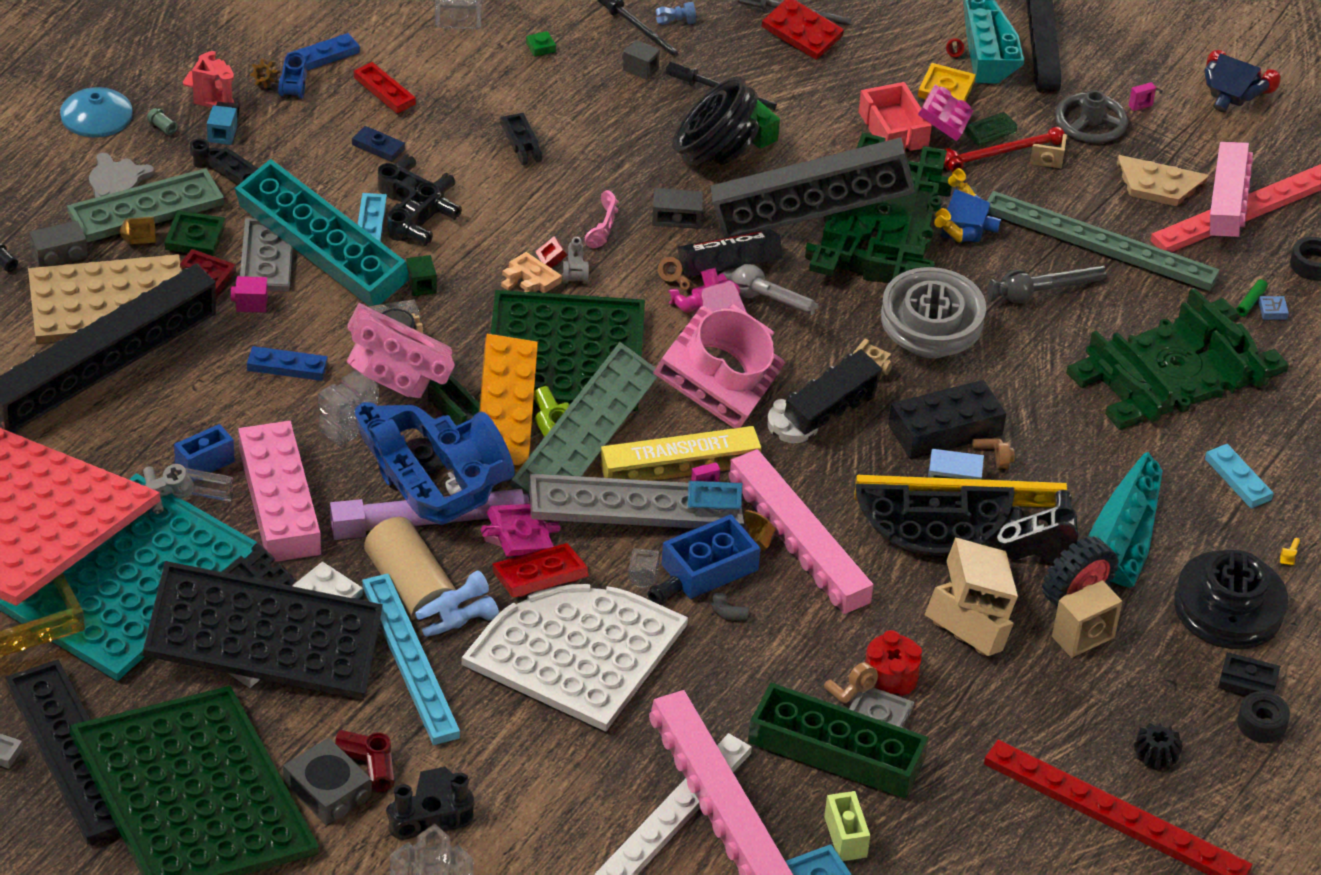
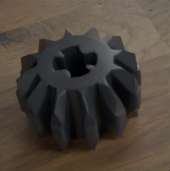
[1134,722,1183,770]

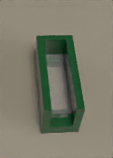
[428,374,480,426]

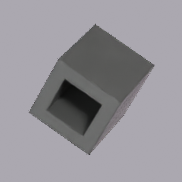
[622,40,660,80]

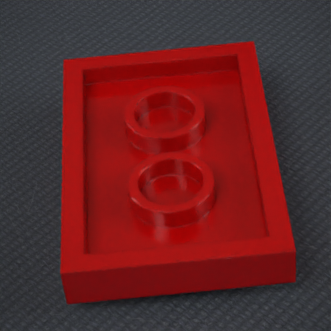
[761,0,844,60]
[492,543,588,598]

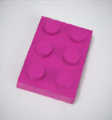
[918,84,973,141]

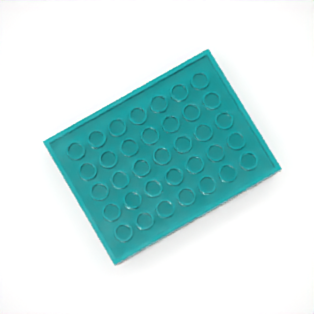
[0,473,257,681]

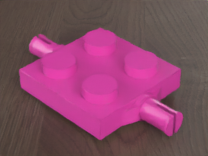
[481,504,561,556]

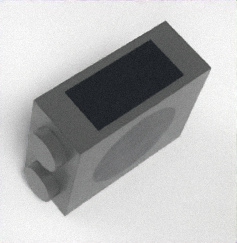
[283,738,372,825]

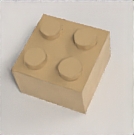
[1052,580,1122,658]

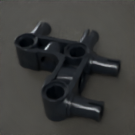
[378,154,462,246]

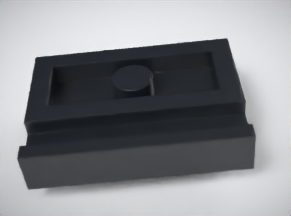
[1218,652,1281,695]

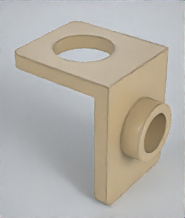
[1030,134,1067,169]

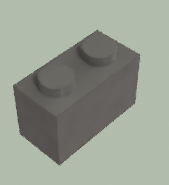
[652,188,703,229]
[29,220,88,267]

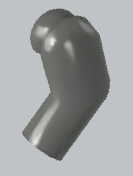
[711,593,748,620]

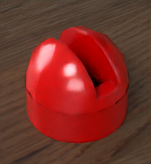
[946,38,965,57]

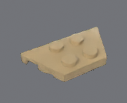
[1117,155,1208,206]

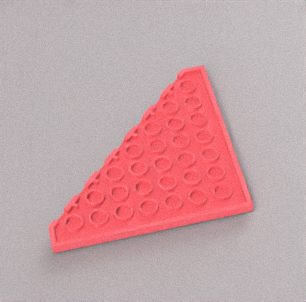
[0,428,160,606]

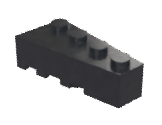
[784,349,882,435]

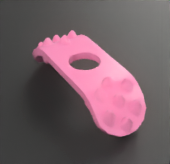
[585,190,619,248]

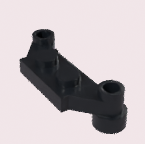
[190,138,259,185]

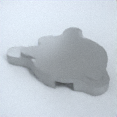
[89,153,154,198]

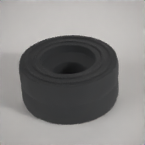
[1237,691,1290,743]

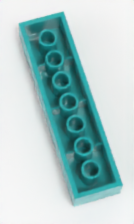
[235,159,410,310]

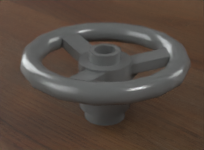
[1055,90,1129,143]

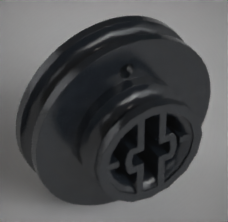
[672,76,759,165]
[1174,549,1288,649]

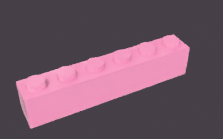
[1210,142,1253,237]

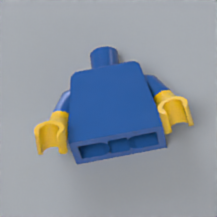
[934,168,1001,242]

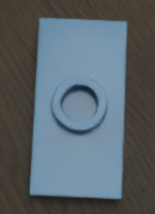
[687,481,743,510]

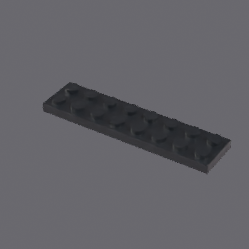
[5,659,120,845]

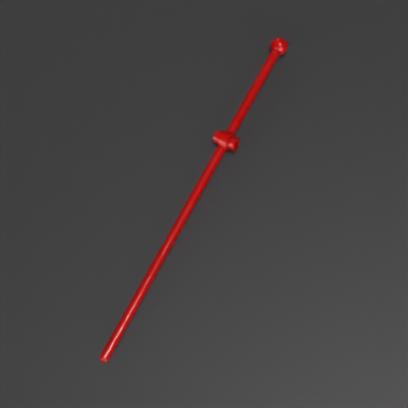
[944,127,1065,172]

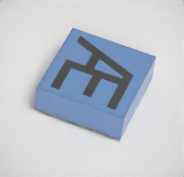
[1259,296,1289,320]

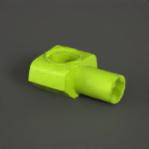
[533,386,570,437]

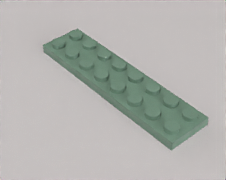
[509,342,658,499]

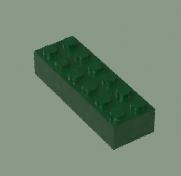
[748,682,929,798]

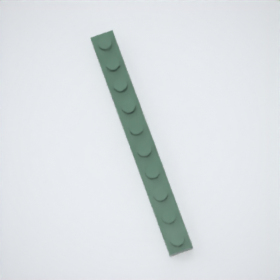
[987,191,1220,291]

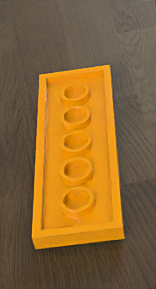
[479,334,538,474]

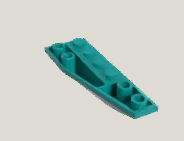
[963,0,1024,83]
[1088,452,1163,588]

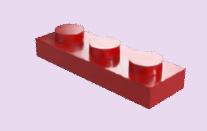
[354,62,416,114]

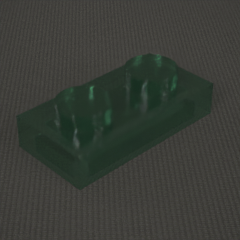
[965,112,1018,146]

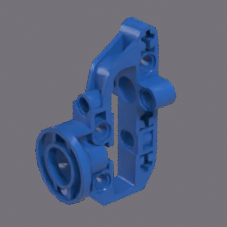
[355,402,515,525]

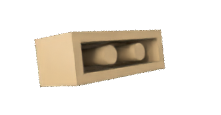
[925,582,1014,656]

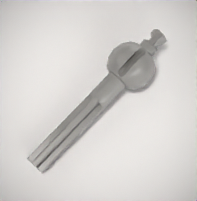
[721,264,819,315]

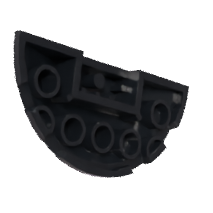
[855,484,1014,556]

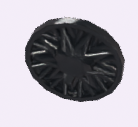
[406,438,444,475]

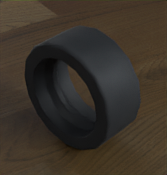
[1290,237,1321,280]

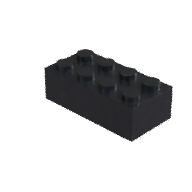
[888,380,1006,459]

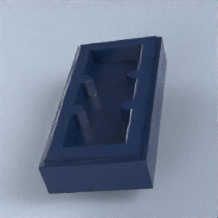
[352,126,405,162]

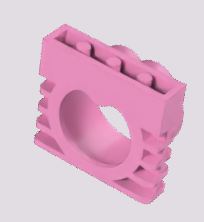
[347,303,454,398]
[653,304,785,429]

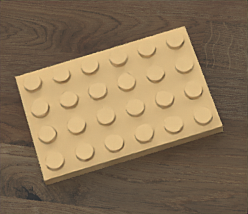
[28,254,182,344]

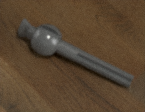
[987,266,1107,304]

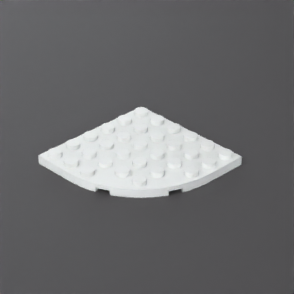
[462,584,688,731]

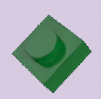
[526,31,556,57]

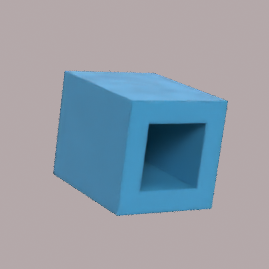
[207,105,237,145]

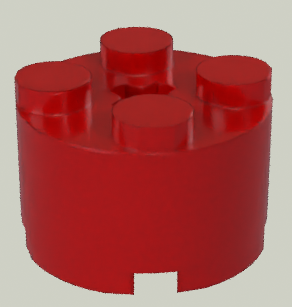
[865,630,922,696]

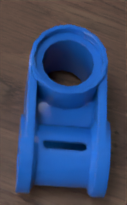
[278,52,307,99]

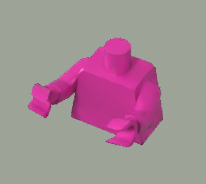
[668,268,747,315]

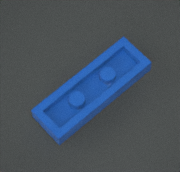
[287,33,360,70]
[247,346,328,381]

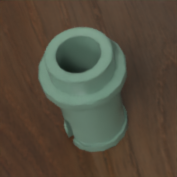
[147,108,177,135]

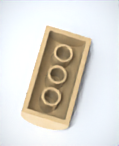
[364,517,456,621]

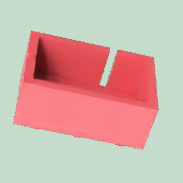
[859,82,932,151]

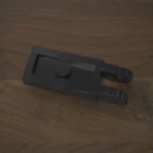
[500,113,542,165]

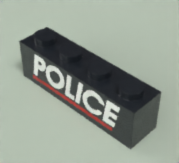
[678,229,783,276]

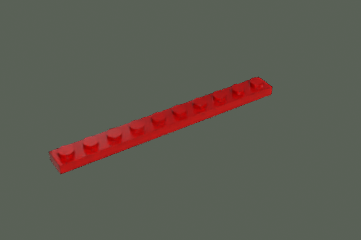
[984,739,1253,875]

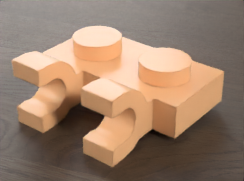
[501,252,562,293]

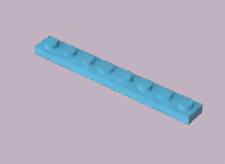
[362,573,460,745]

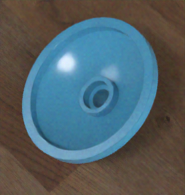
[60,87,133,137]

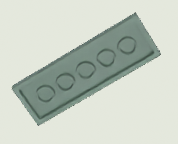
[67,168,224,242]

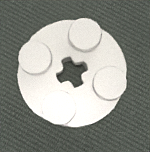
[767,399,818,443]

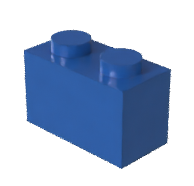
[174,424,235,481]

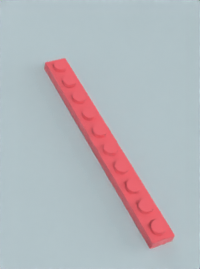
[1150,164,1321,252]

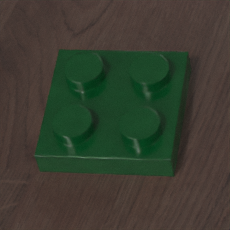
[164,210,226,256]

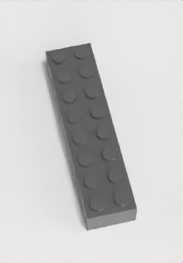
[711,138,915,238]

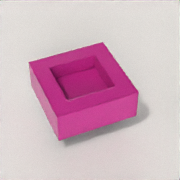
[1128,82,1156,111]
[691,462,720,482]

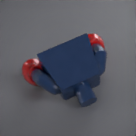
[1204,50,1281,112]

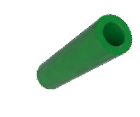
[1236,279,1268,317]

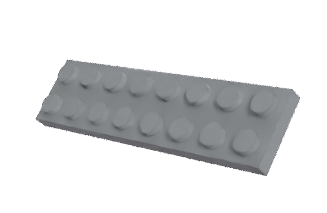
[528,474,744,528]

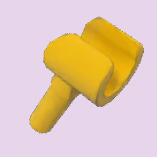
[1280,538,1300,565]

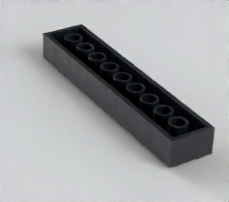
[0,263,216,433]

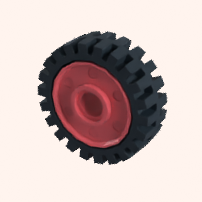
[1042,536,1119,608]

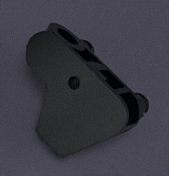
[997,490,1078,565]
[386,766,474,840]

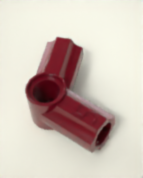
[335,730,394,793]

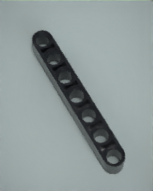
[1026,0,1061,91]

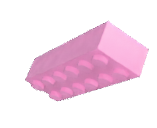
[238,421,321,562]

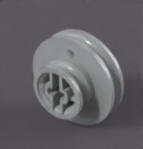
[881,267,986,358]

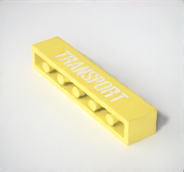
[600,426,761,481]

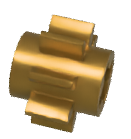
[250,58,281,88]

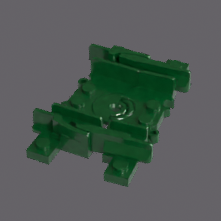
[805,132,952,283]
[1066,288,1289,430]

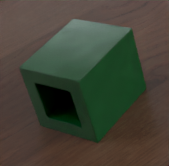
[406,255,437,296]

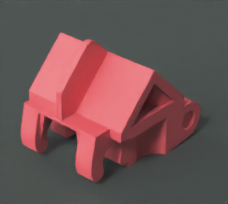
[183,51,235,108]

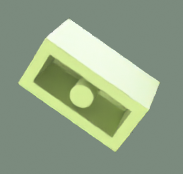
[824,791,870,861]

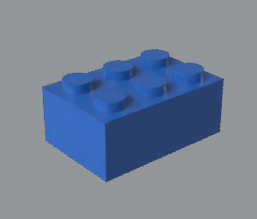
[661,514,760,599]

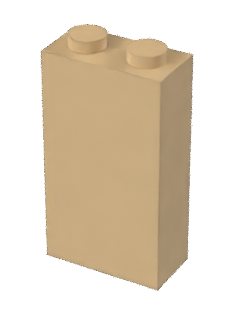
[947,538,1018,620]

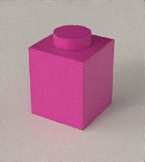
[231,276,268,313]

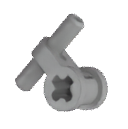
[563,237,589,284]
[143,464,194,514]

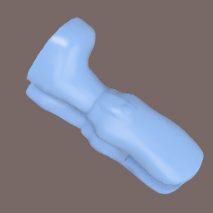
[415,570,499,637]

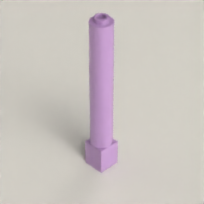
[330,489,529,540]

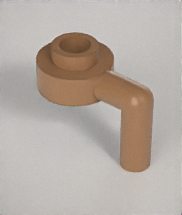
[658,257,694,291]
[972,439,1014,469]
[824,662,878,704]

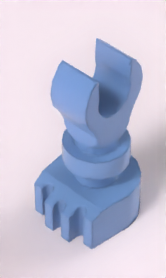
[656,2,696,25]

